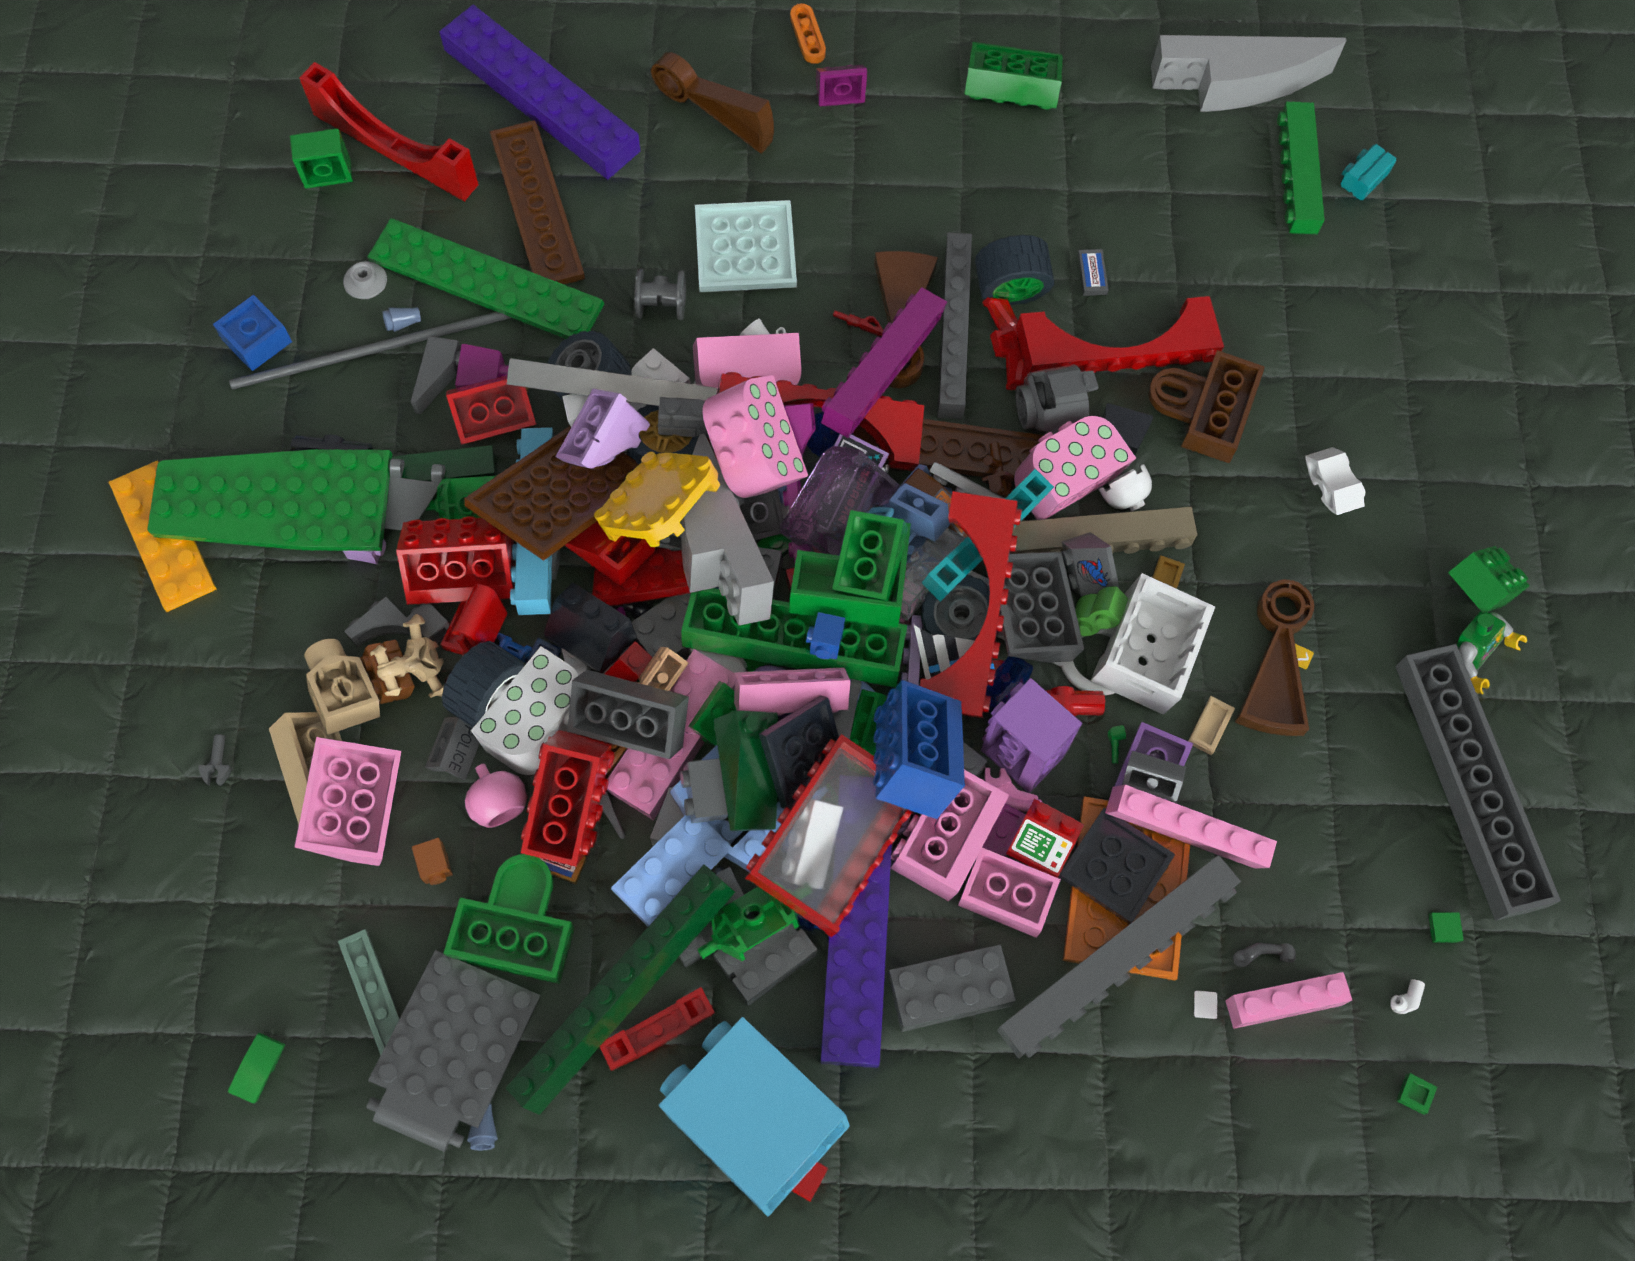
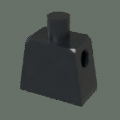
[1102,403,1154,455]

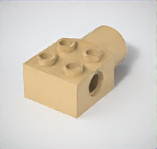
[304,639,380,735]

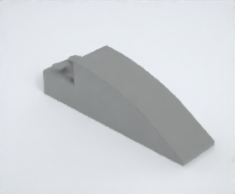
[1151,35,1346,112]
[681,434,774,626]

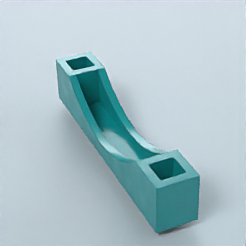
[922,469,1054,602]

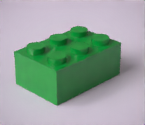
[1448,546,1530,614]

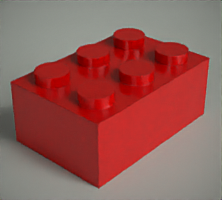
[446,375,536,445]

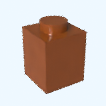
[412,838,453,885]

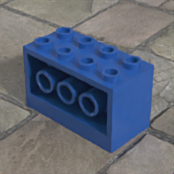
[873,680,965,819]

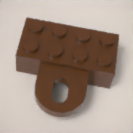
[1148,350,1265,463]

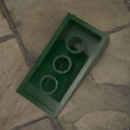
[713,710,779,831]

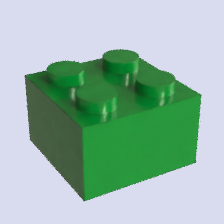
[290,128,353,189]

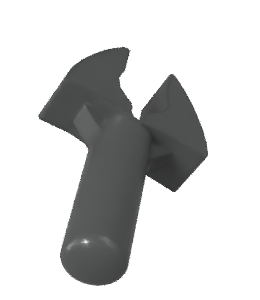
[199,734,232,786]

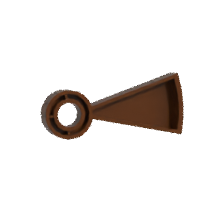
[651,52,774,154]
[874,251,938,388]
[1235,579,1314,736]

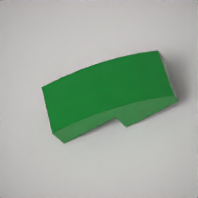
[228,1033,285,1104]

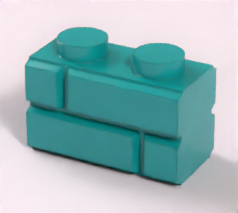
[1341,144,1397,200]

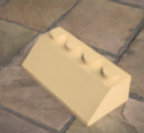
[269,712,342,824]

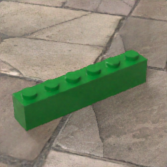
[1277,102,1324,234]

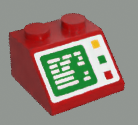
[1006,798,1084,878]

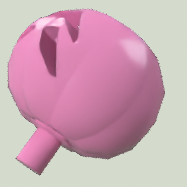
[465,764,527,828]

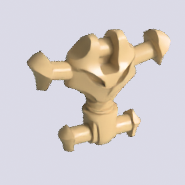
[370,614,444,698]

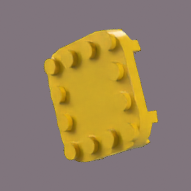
[594,452,720,547]

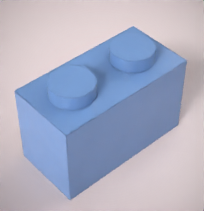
[889,483,950,542]

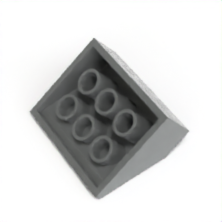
[1000,552,1084,663]

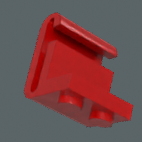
[440,584,508,655]

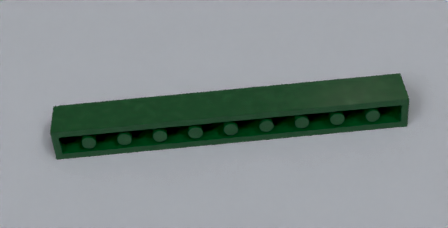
[506,864,735,1115]

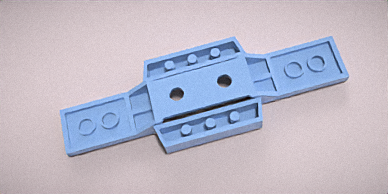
[611,679,875,927]

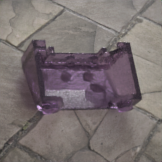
[780,446,900,556]

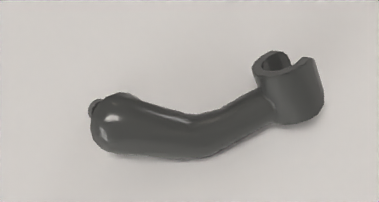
[1233,942,1296,967]

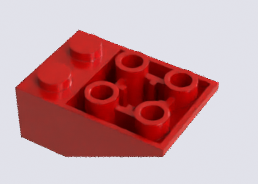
[565,521,655,586]

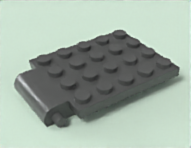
[366,950,540,1152]

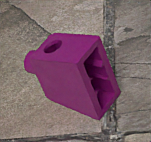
[455,344,509,388]

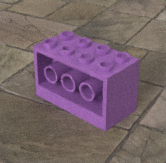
[981,678,1082,793]

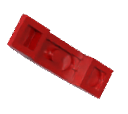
[600,987,715,1071]

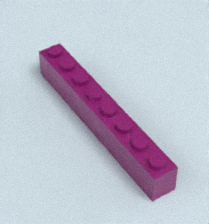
[821,287,947,438]

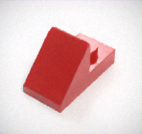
[604,641,653,682]

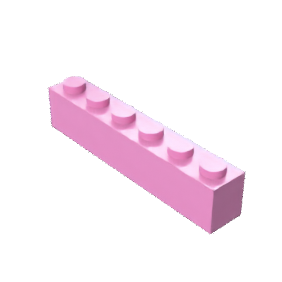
[1105,785,1277,868]

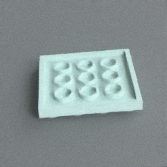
[695,200,797,292]

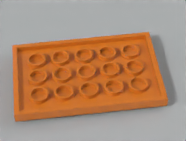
[1063,796,1190,980]

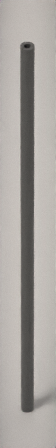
[229,312,511,390]

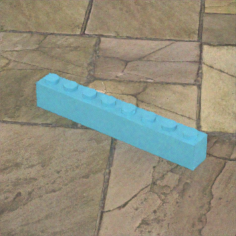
[510,428,554,615]

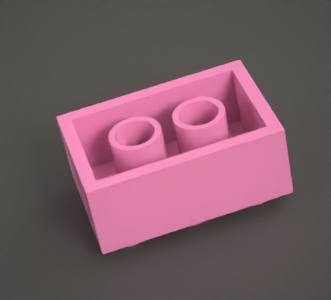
[958,848,1060,938]

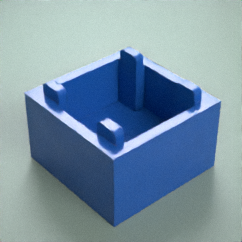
[213,295,292,371]

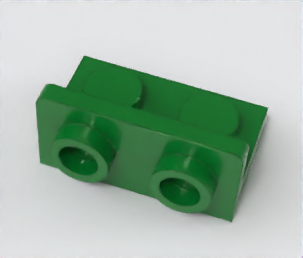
[688,681,737,746]

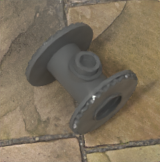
[635,269,686,320]

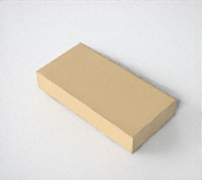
[1188,696,1235,756]

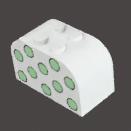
[471,646,579,775]

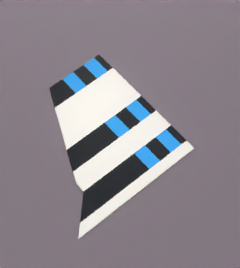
[914,625,995,679]

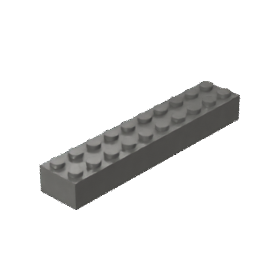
[1395,644,1561,921]

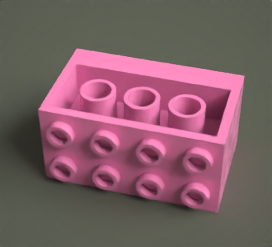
[890,770,1009,902]

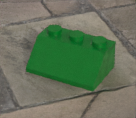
[832,510,908,602]

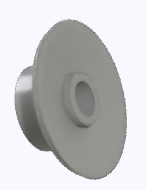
[343,261,387,299]

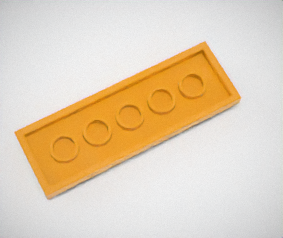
[109,460,217,612]

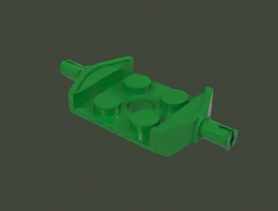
[425,475,498,520]
[697,881,813,961]

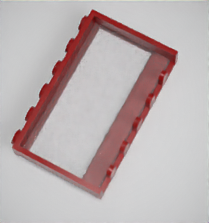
[745,734,913,937]

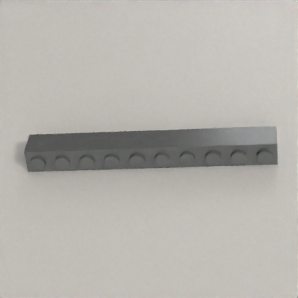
[997,855,1241,1059]

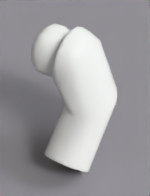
[1390,979,1425,1014]

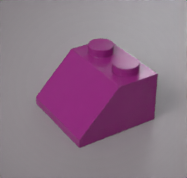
[816,65,867,107]

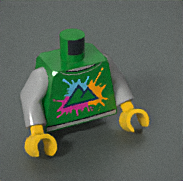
[1457,611,1527,694]

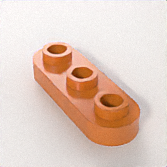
[790,4,826,64]

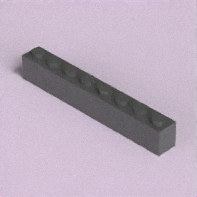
[937,232,972,420]

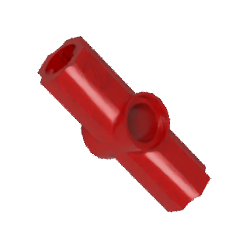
[1045,686,1105,716]

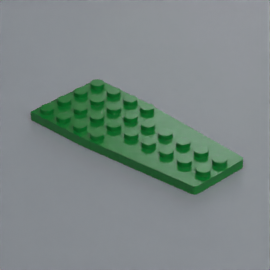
[147,450,393,551]

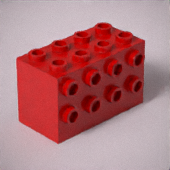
[521,730,615,867]

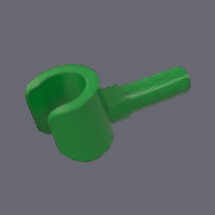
[1107,725,1126,764]

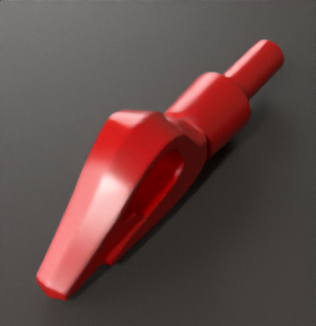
[833,311,884,336]

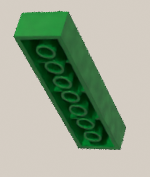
[681,588,908,688]

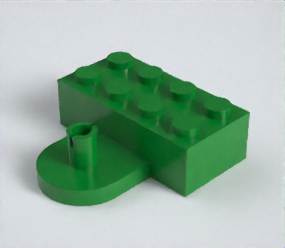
[444,854,575,984]

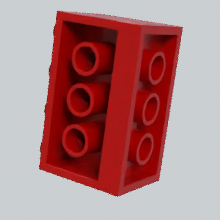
[396,516,516,605]

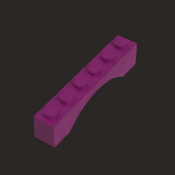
[783,403,828,564]

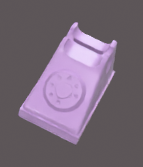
[555,389,650,468]

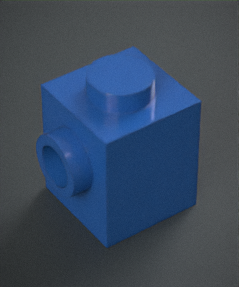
[806,612,845,660]

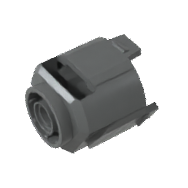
[1015,364,1098,435]

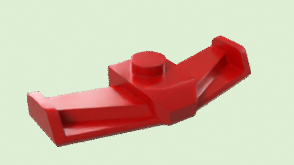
[983,297,1027,390]

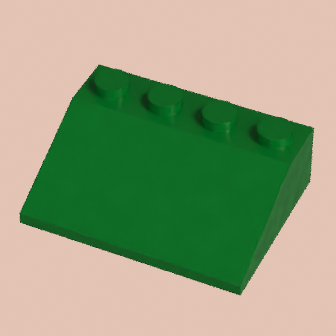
[965,42,1063,109]

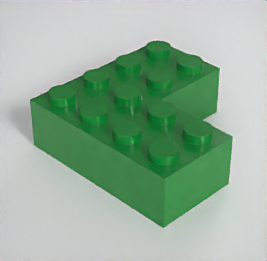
[789,523,911,628]

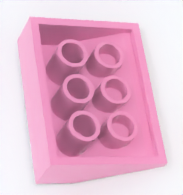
[295,737,401,866]

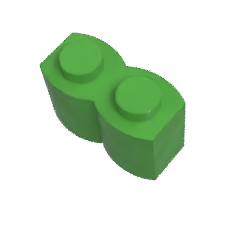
[1075,586,1129,636]

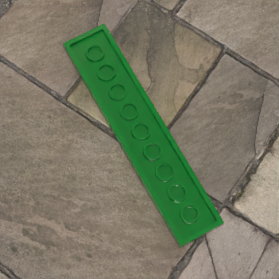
[368,218,605,339]

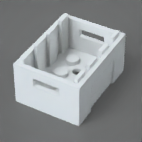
[1091,573,1215,714]

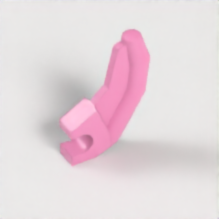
[984,768,1042,812]

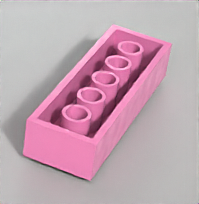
[607,649,735,820]

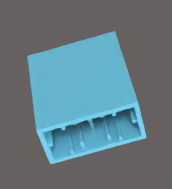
[659,1017,850,1217]

